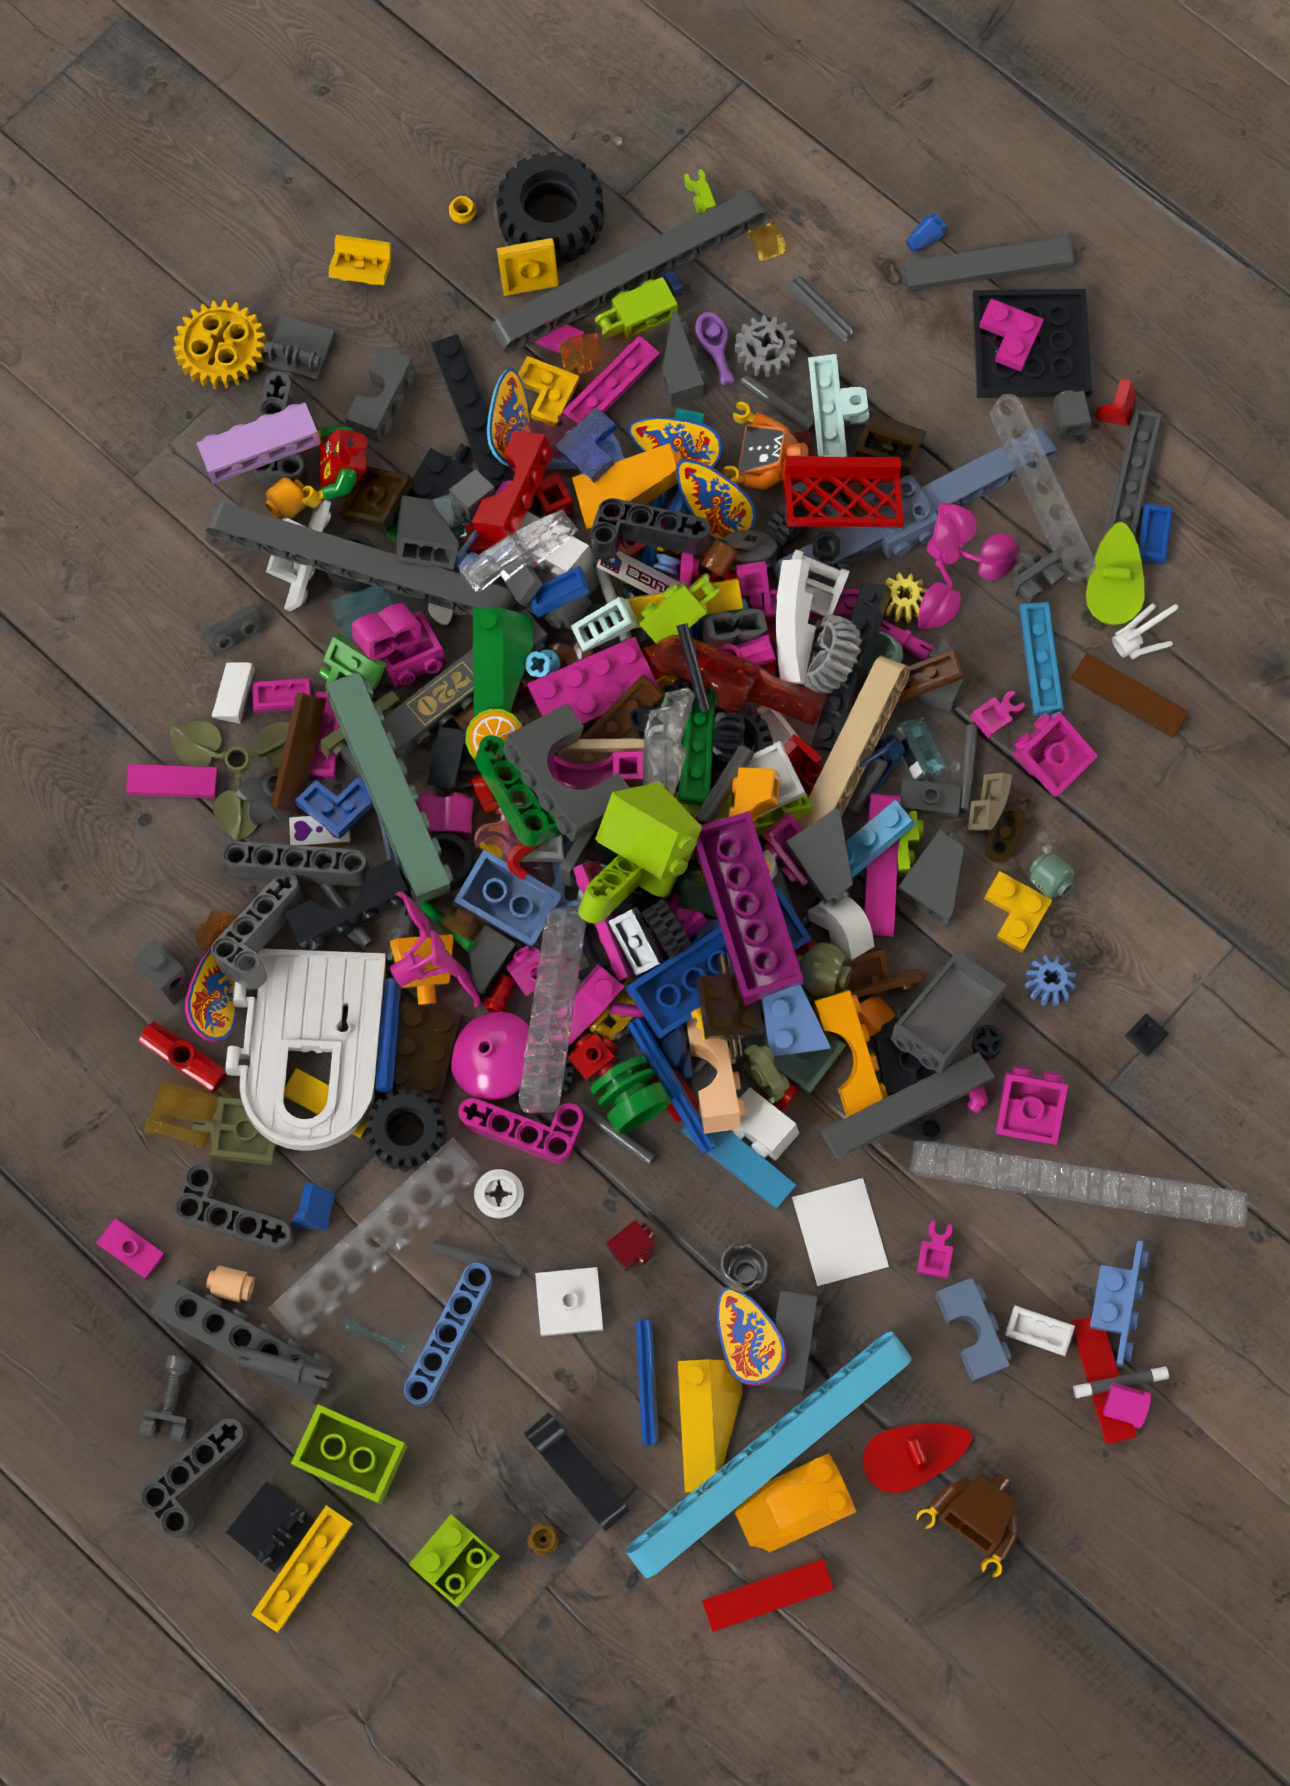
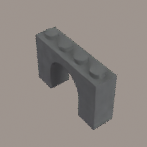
[503,703,630,842]

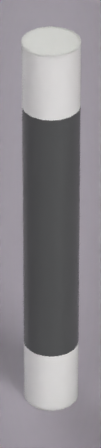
[1073,1366,1169,1398]

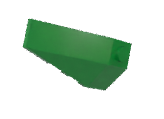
[473,608,533,717]

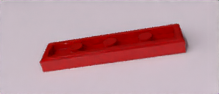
[1070,1316,1137,1445]
[702,1559,834,1632]

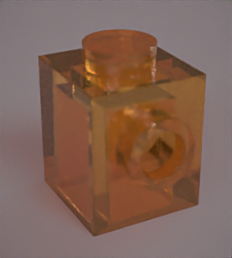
[559,333,604,374]

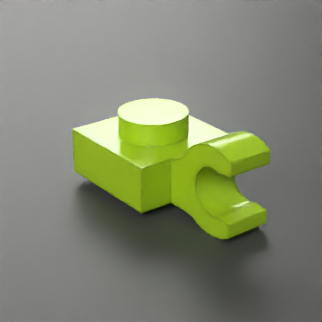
[684,169,716,213]

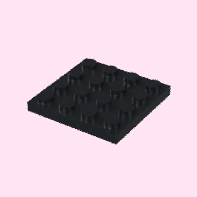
[972,289,1092,398]

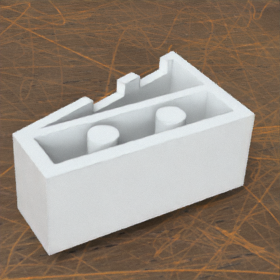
[508,511,600,597]

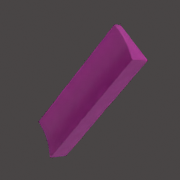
[695,811,804,1006]

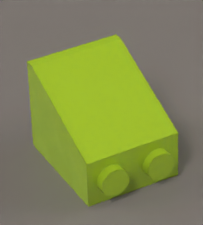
[595,782,702,879]

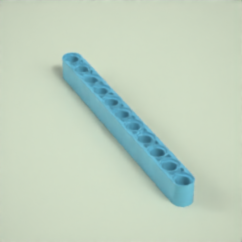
[625,1332,912,1578]

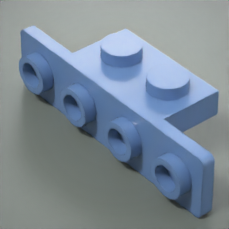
[1090,1240,1149,1369]

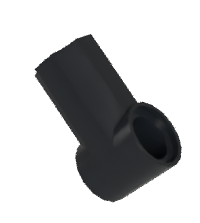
[889,1114,945,1147]

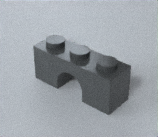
[345,346,416,442]

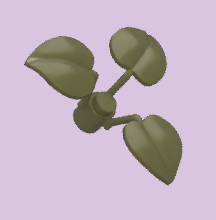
[170,720,290,841]

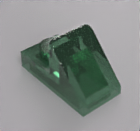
[675,862,717,917]

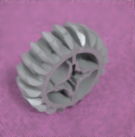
[802,614,862,694]

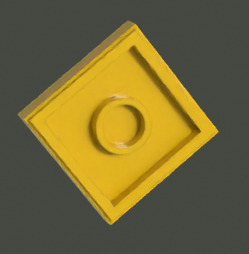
[497,238,559,296]

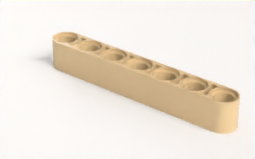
[797,656,910,830]

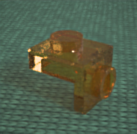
[441,907,482,941]
[195,911,237,953]

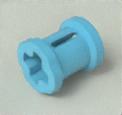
[526,650,560,678]

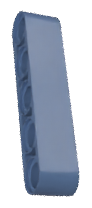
[404,1263,493,1408]

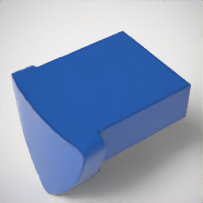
[291,1183,335,1230]

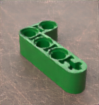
[475,735,563,847]

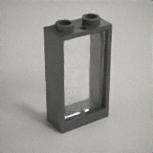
[890,951,1007,1074]

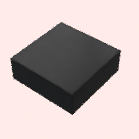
[1124,1013,1169,1057]

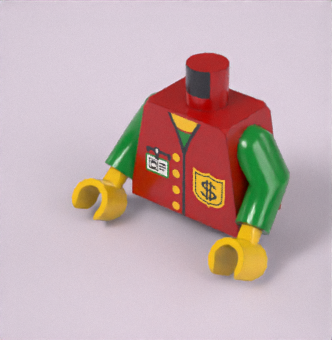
[301,426,368,508]

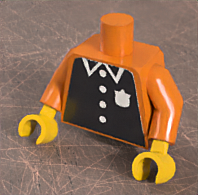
[723,402,808,491]

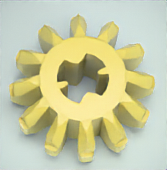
[885,572,928,623]

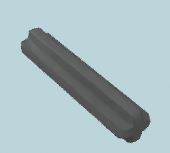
[790,276,855,342]
[696,746,754,825]

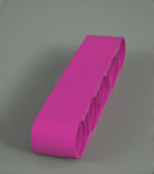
[863,794,900,937]

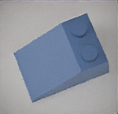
[452,850,563,947]

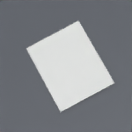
[792,1178,889,1286]

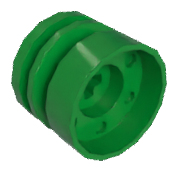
[590,1056,672,1135]

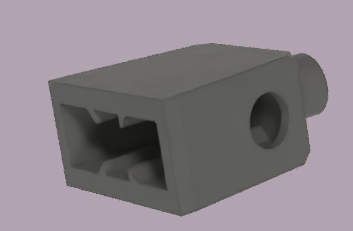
[132,939,192,1006]

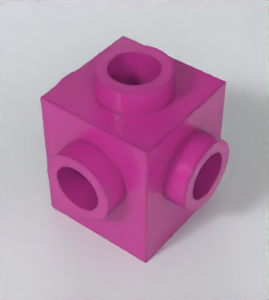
[504,945,556,996]

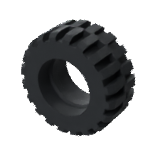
[496,152,604,265]

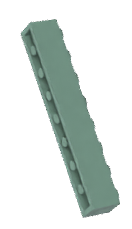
[326,672,453,904]

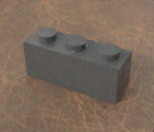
[765,1291,822,1394]

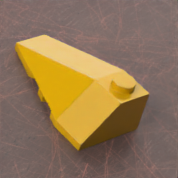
[678,1359,742,1493]

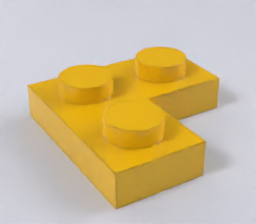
[518,356,579,428]
[984,871,1052,953]

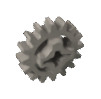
[735,315,797,377]

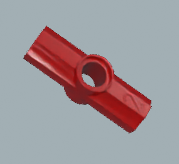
[138,1020,227,1093]

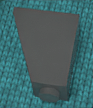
[395,495,459,569]
[784,808,853,905]
[897,830,964,928]

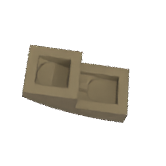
[968,773,1012,831]

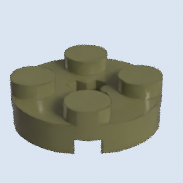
[742,1044,790,1104]

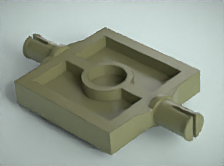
[192,1097,277,1165]

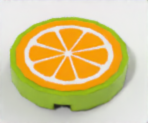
[466,709,522,759]

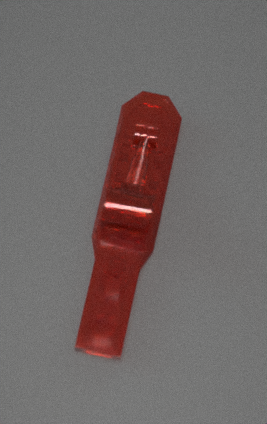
[650,634,826,726]

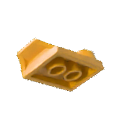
[734,1453,856,1553]

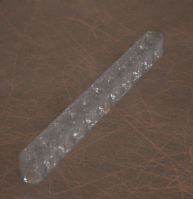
[909,1141,1249,1227]

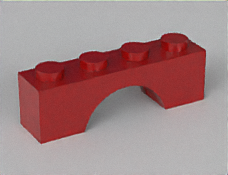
[472,431,553,544]

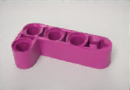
[458,1098,584,1165]

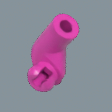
[967,1086,989,1113]

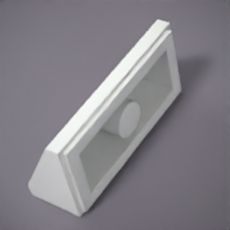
[212,662,255,724]

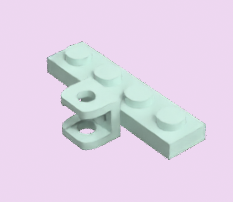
[808,354,869,457]

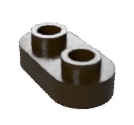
[985,804,1025,863]

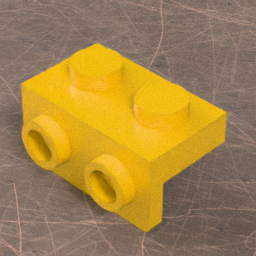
[329,235,391,285]

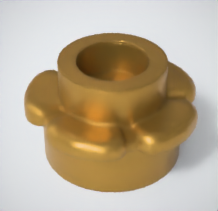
[527,1524,559,1556]

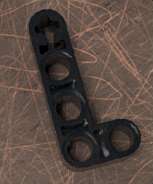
[590,498,710,560]
[524,1412,630,1532]

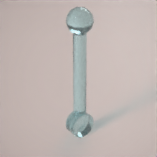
[344,1320,405,1353]

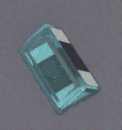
[891,718,948,781]

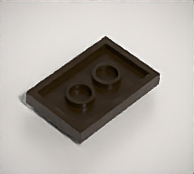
[389,1001,462,1103]

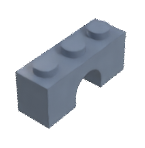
[935,1278,1011,1383]

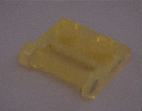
[144,1080,219,1149]

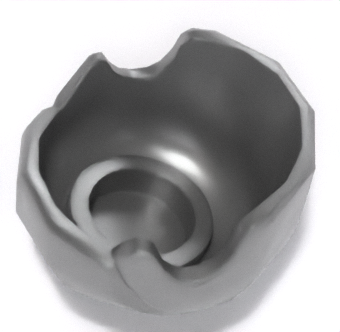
[720,1244,768,1292]

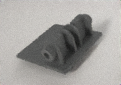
[263,315,335,380]

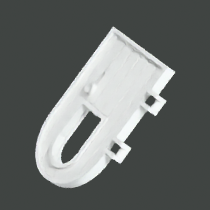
[225,949,387,1151]

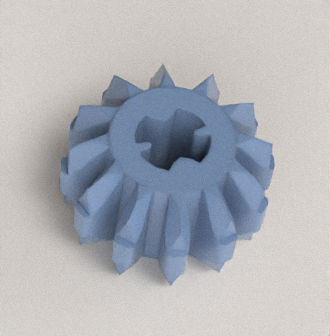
[1025,955,1076,1007]

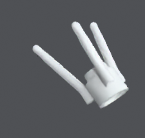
[1112,604,1178,660]

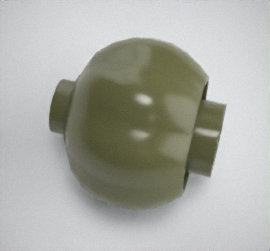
[796,942,852,999]

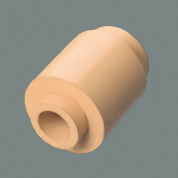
[206,1265,255,1303]

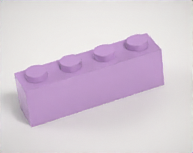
[197,403,321,484]

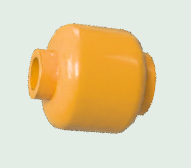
[264,477,307,519]

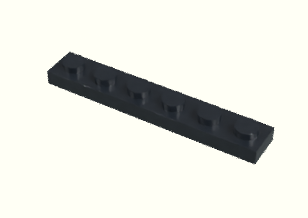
[431,334,513,491]
[811,583,892,752]

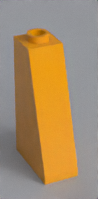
[572,443,682,534]

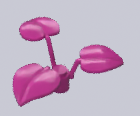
[918,503,1020,630]
[390,891,481,1007]

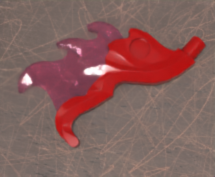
[474,794,543,880]

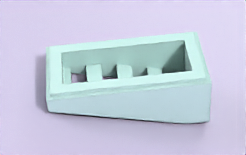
[571,597,639,652]

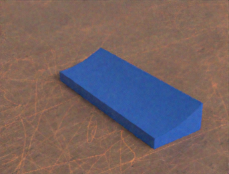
[623,888,811,1038]

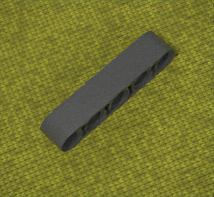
[222,841,370,886]

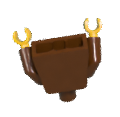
[917,1473,1018,1577]

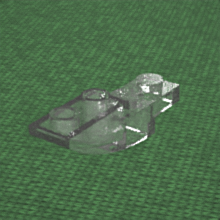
[643,688,695,796]

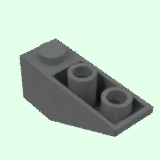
[662,311,707,406]

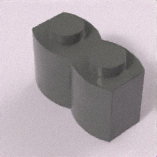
[701,609,767,653]

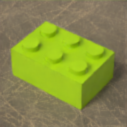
[291,1404,408,1505]

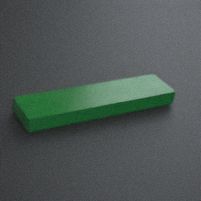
[678,691,716,806]

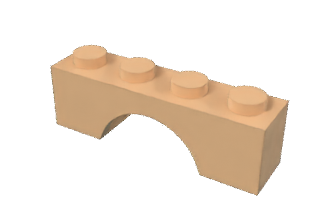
[686,1017,746,1134]

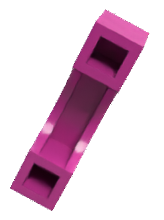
[531,751,648,797]

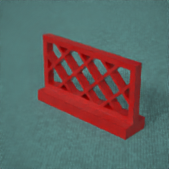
[781,456,904,528]

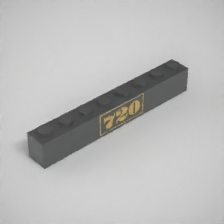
[340,609,549,779]

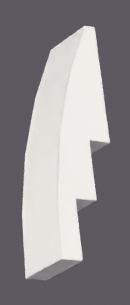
[776,559,816,684]

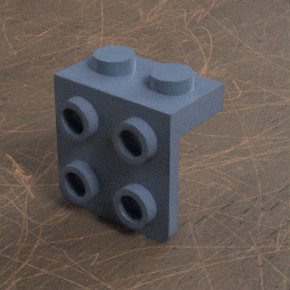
[863,475,938,559]

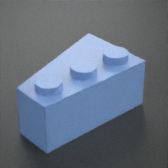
[761,984,831,1056]

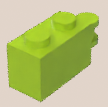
[595,277,678,340]
[639,573,720,650]

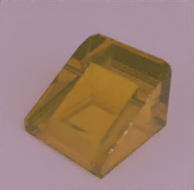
[748,223,786,261]

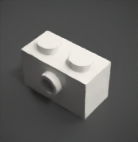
[730,1087,800,1161]

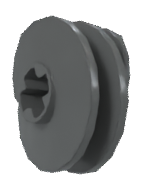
[725,530,777,571]

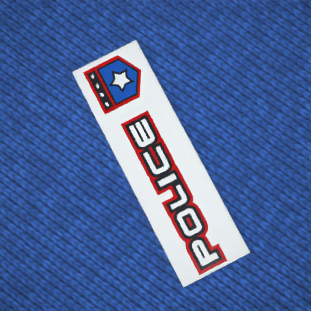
[597,551,680,594]

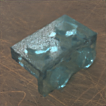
[330,586,393,641]

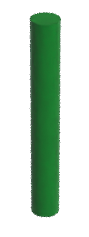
[412,897,476,952]

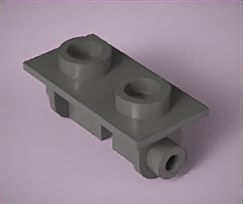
[202,606,266,657]

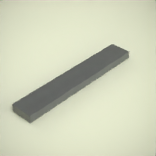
[903,236,1074,291]
[1105,408,1163,537]
[821,1052,995,1159]

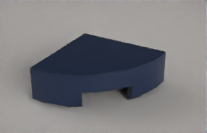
[658,1027,688,1070]

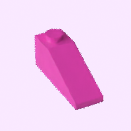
[538,964,624,1051]

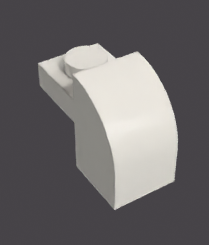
[807,896,875,960]

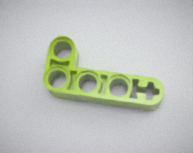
[578,855,678,924]

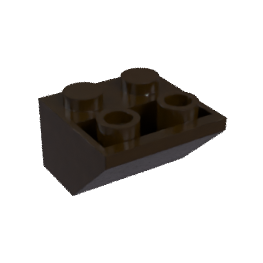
[855,413,927,479]

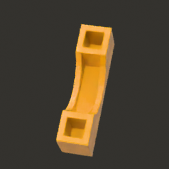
[729,767,781,873]
[811,990,888,1118]

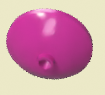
[451,1012,538,1100]

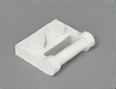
[776,549,850,617]

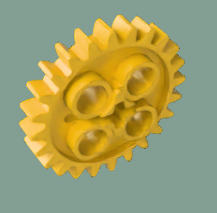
[173,300,266,389]

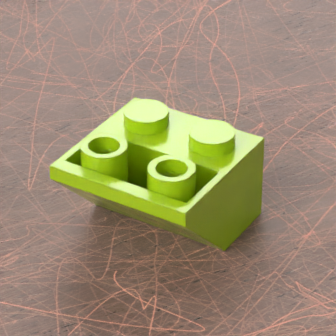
[409,1514,500,1608]

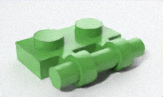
[319,634,387,700]

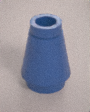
[905,212,948,253]

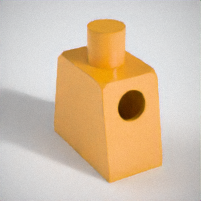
[390,934,453,1005]

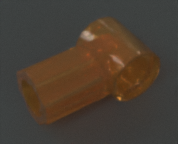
[698,539,737,577]

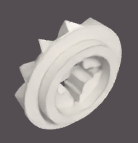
[474,1169,524,1219]

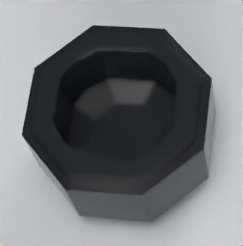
[812,532,840,562]

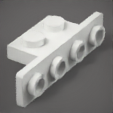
[266,500,331,611]

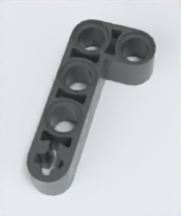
[252,371,307,486]
[211,873,305,989]
[175,1164,295,1252]
[140,1418,248,1538]

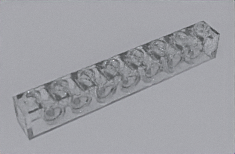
[268,1138,480,1340]

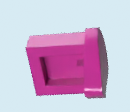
[1103,1382,1151,1428]

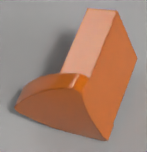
[857,996,896,1037]

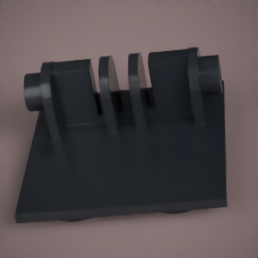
[225,1481,315,1573]

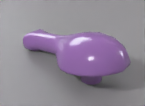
[695,312,735,386]

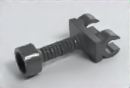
[140,1355,192,1443]

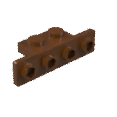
[809,947,924,1011]

